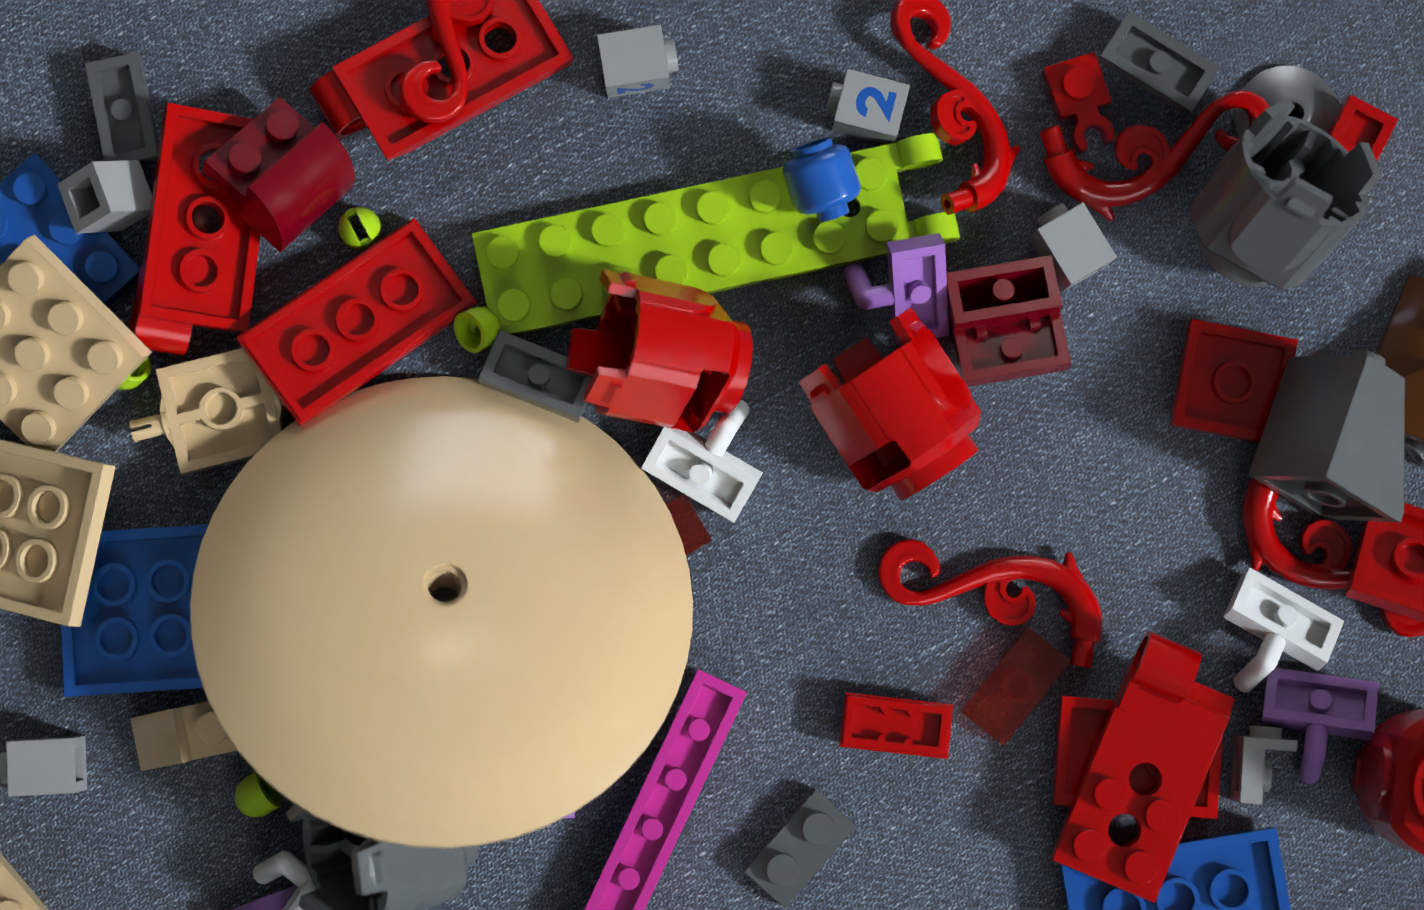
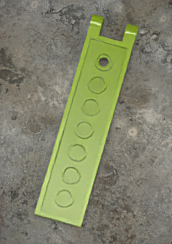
[472,133,960,336]

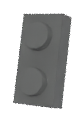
[1098,11,1220,116]
[85,52,159,164]
[479,330,591,423]
[744,789,856,908]

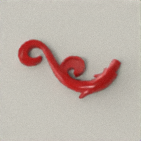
[399,0,496,123]
[890,0,1021,215]
[1039,90,1270,221]
[1241,478,1424,638]
[877,539,1103,668]

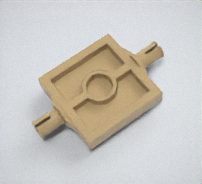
[129,348,284,475]

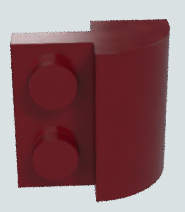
[203,97,355,252]
[946,255,1071,387]

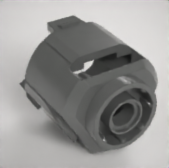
[1191,98,1382,289]
[286,804,479,910]

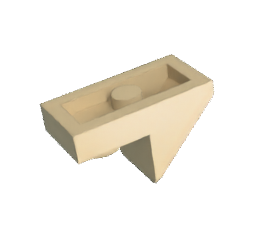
[130,701,238,771]

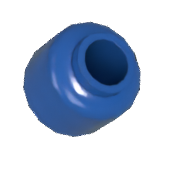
[783,137,861,222]

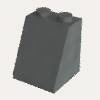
[1248,350,1405,523]

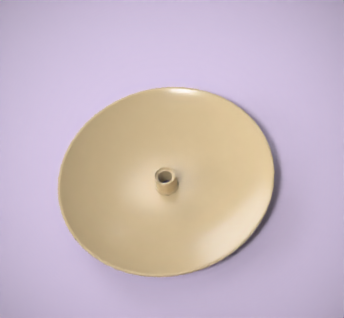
[190,376,693,848]

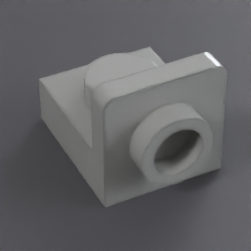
[1229,725,1298,805]

